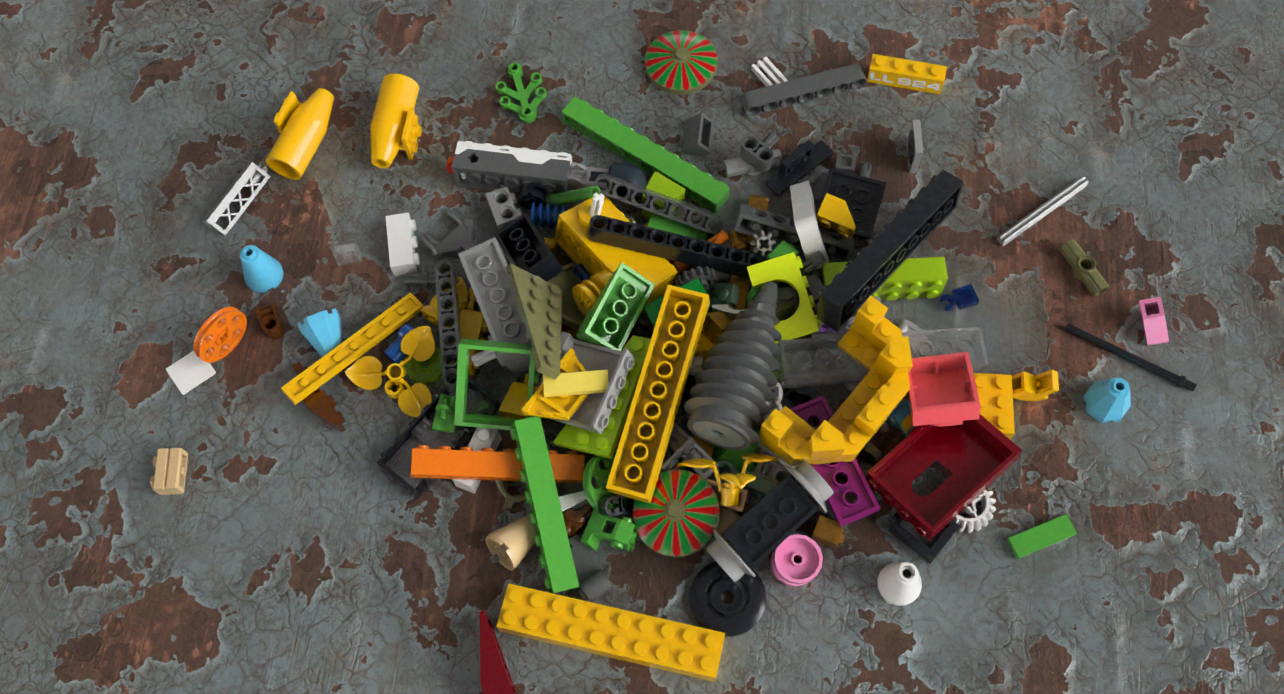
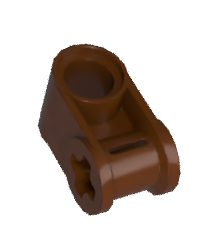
[254,300,285,340]

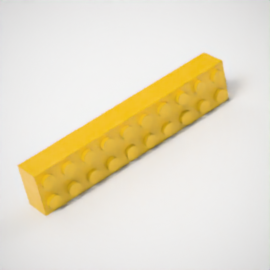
[606,285,710,504]
[496,583,725,682]

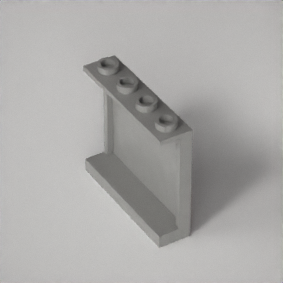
[535,332,635,435]

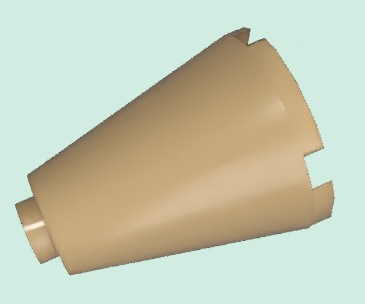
[485,514,536,571]

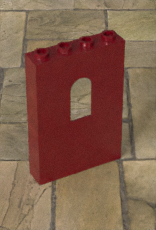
[866,414,1022,541]

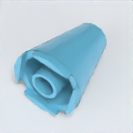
[240,245,284,293]

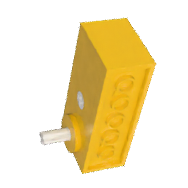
[554,193,678,313]

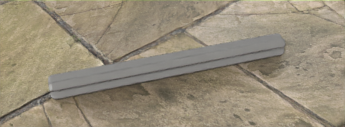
[997,176,1089,246]

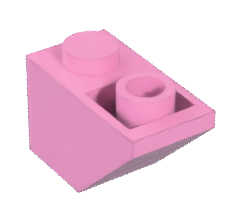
[1139,297,1169,346]

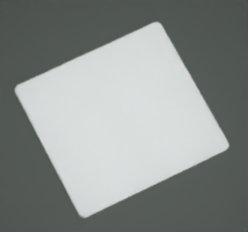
[166,350,216,395]

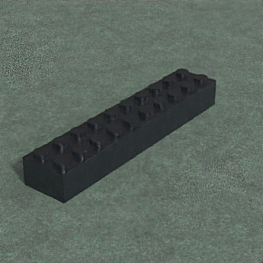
[817,170,963,332]

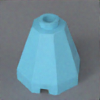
[297,308,342,357]
[1083,378,1131,423]

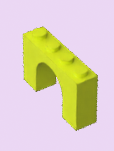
[747,252,822,345]

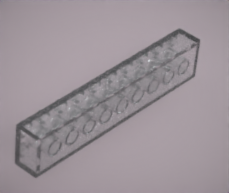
[776,327,989,388]

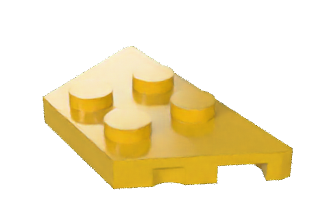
[521,348,589,421]

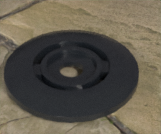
[689,561,766,637]

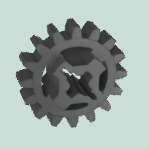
[674,266,718,293]

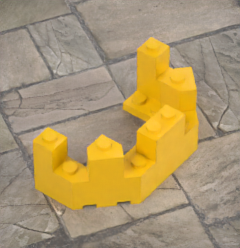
[759,296,913,467]

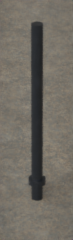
[1064,323,1197,391]

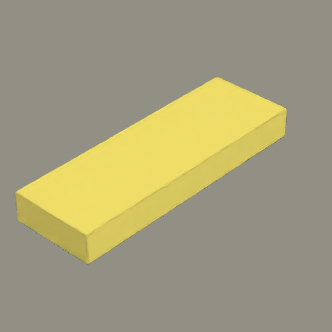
[543,370,609,397]

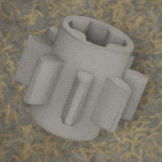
[749,229,776,256]

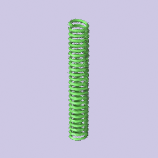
[546,186,600,207]

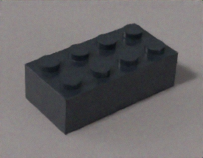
[494,213,563,282]

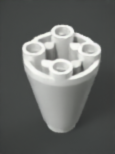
[877,562,922,606]

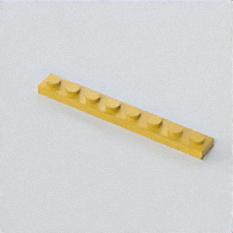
[281,292,424,405]

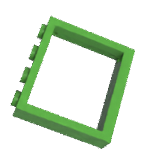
[454,338,540,430]

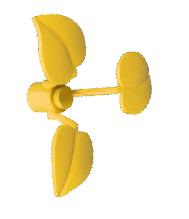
[345,326,435,418]
[677,453,778,506]

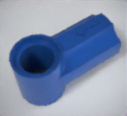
[384,324,415,364]

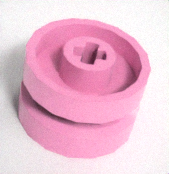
[770,534,823,587]

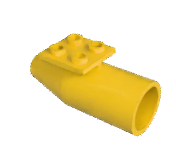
[370,74,422,169]
[266,88,334,180]

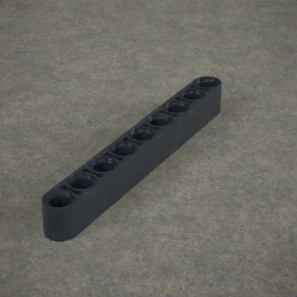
[587,215,765,279]

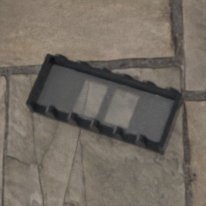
[376,376,500,499]

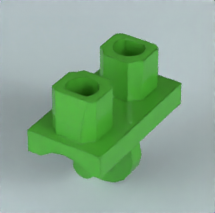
[432,394,456,433]

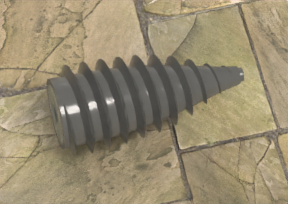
[684,282,782,450]

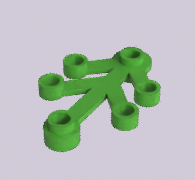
[495,62,547,124]

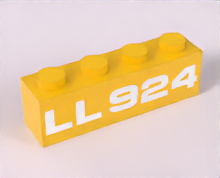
[867,54,947,95]

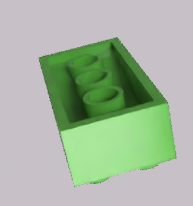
[575,262,655,351]

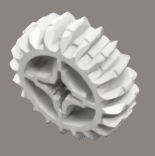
[953,490,996,533]

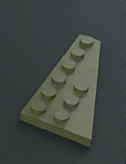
[506,263,563,380]

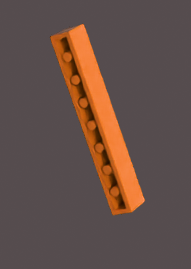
[410,445,585,483]

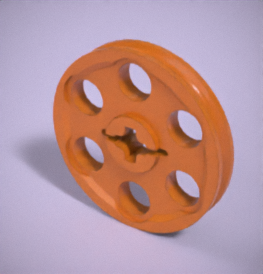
[193,307,247,363]

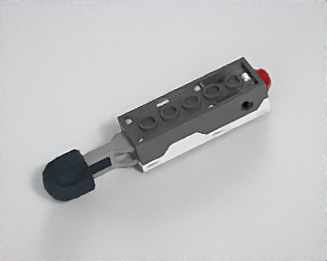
[446,141,646,201]

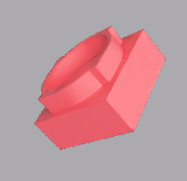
[907,352,980,426]

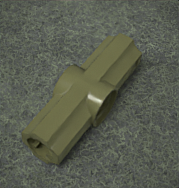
[1059,239,1110,297]

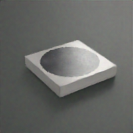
[906,120,924,173]

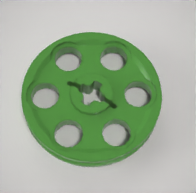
[583,451,627,513]

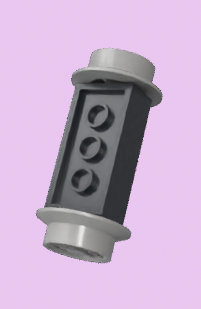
[706,460,834,582]

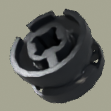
[518,182,547,209]

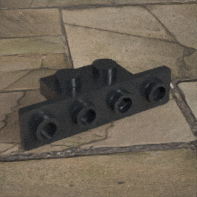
[766,140,833,196]

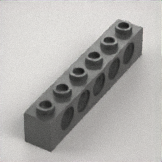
[734,204,854,262]

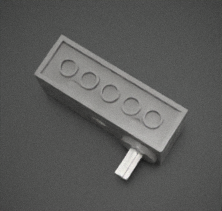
[458,237,532,376]

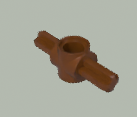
[563,502,594,538]

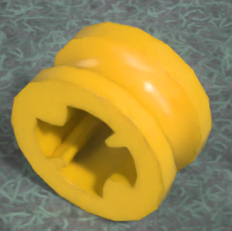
[384,379,405,399]

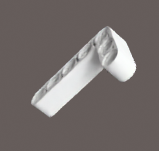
[790,180,829,270]

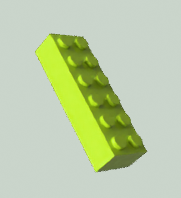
[819,257,948,301]

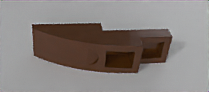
[292,362,346,432]

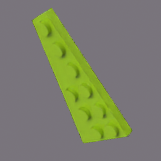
[553,335,651,459]

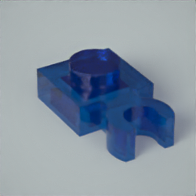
[940,284,979,311]

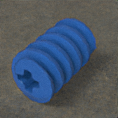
[531,202,573,228]

